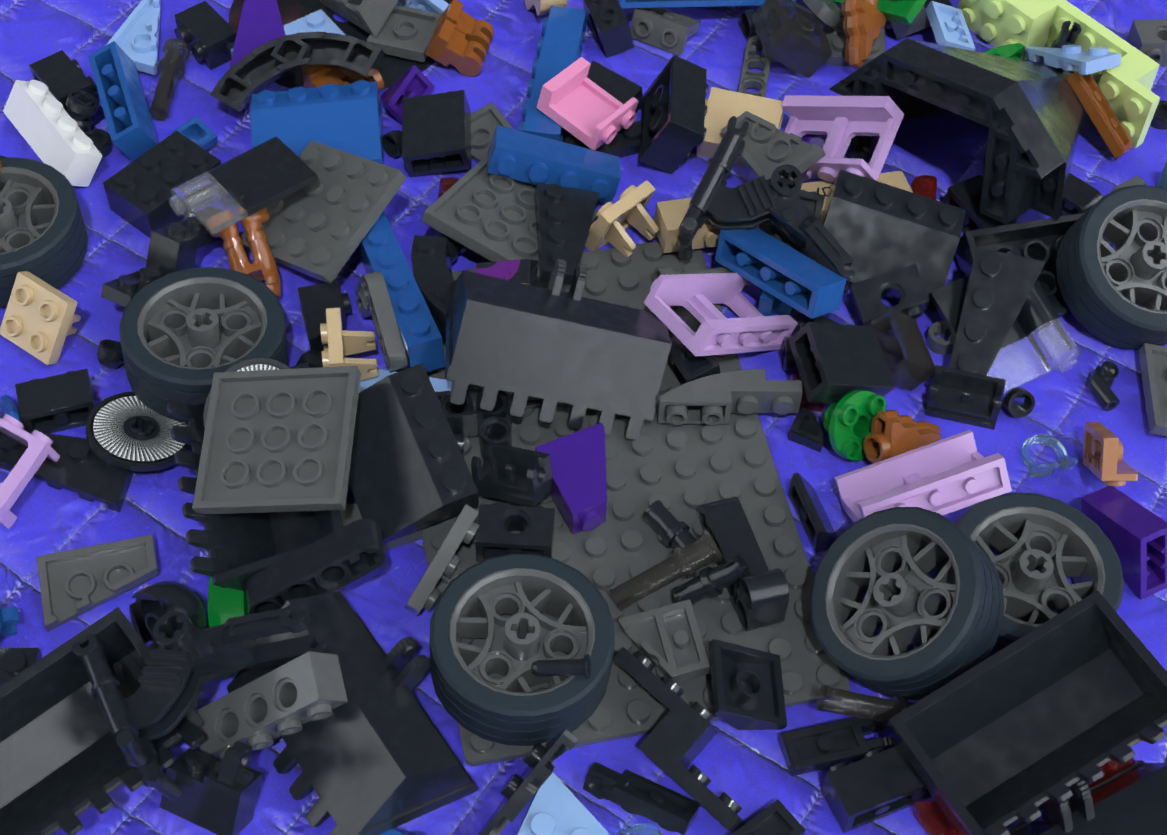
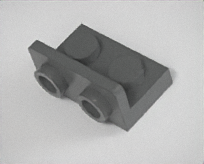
[630,7,701,55]

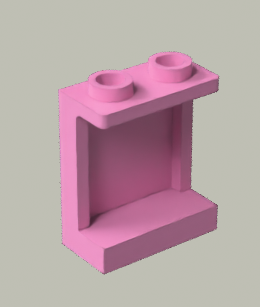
[536,57,639,150]

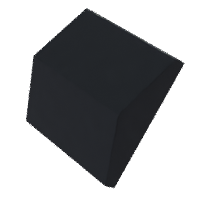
[709,639,787,730]

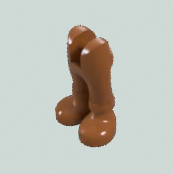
[207,207,281,298]

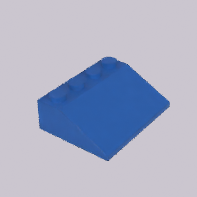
[250,80,383,164]

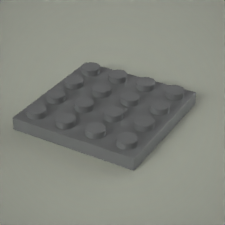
[240,140,406,284]
[422,154,598,285]
[192,366,361,514]

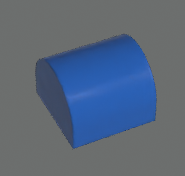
[172,116,217,150]

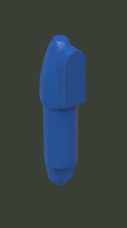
[0,394,21,421]

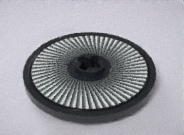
[85,392,192,472]

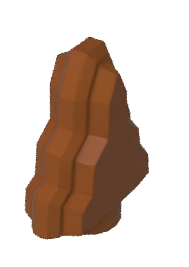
[841,0,886,69]
[863,410,941,464]

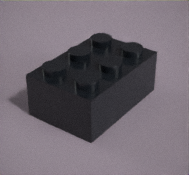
[639,55,708,174]
[103,131,221,238]

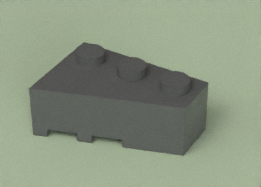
[320,0,399,37]

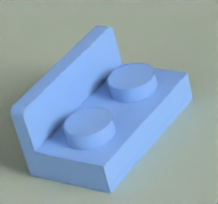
[925,1,976,51]

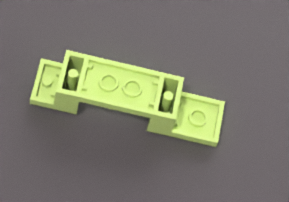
[958,0,1160,148]

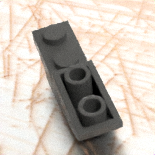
[658,369,803,425]

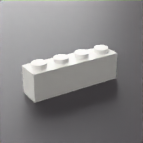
[3,80,103,187]

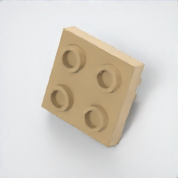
[585,180,659,257]
[0,271,81,365]
[320,307,379,381]

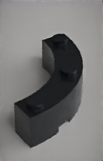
[210,31,385,113]
[411,235,454,342]

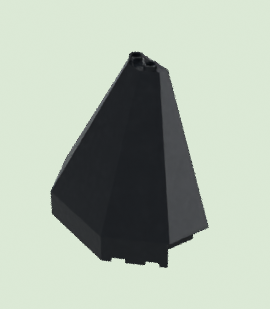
[830,38,1085,225]

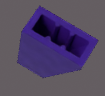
[230,0,286,68]
[535,423,607,535]
[1081,486,1167,600]

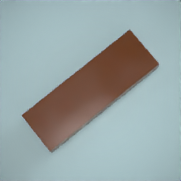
[1067,71,1133,159]

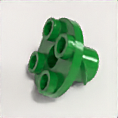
[823,389,887,461]

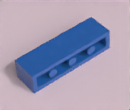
[88,41,159,162]
[487,125,621,203]
[715,227,847,319]

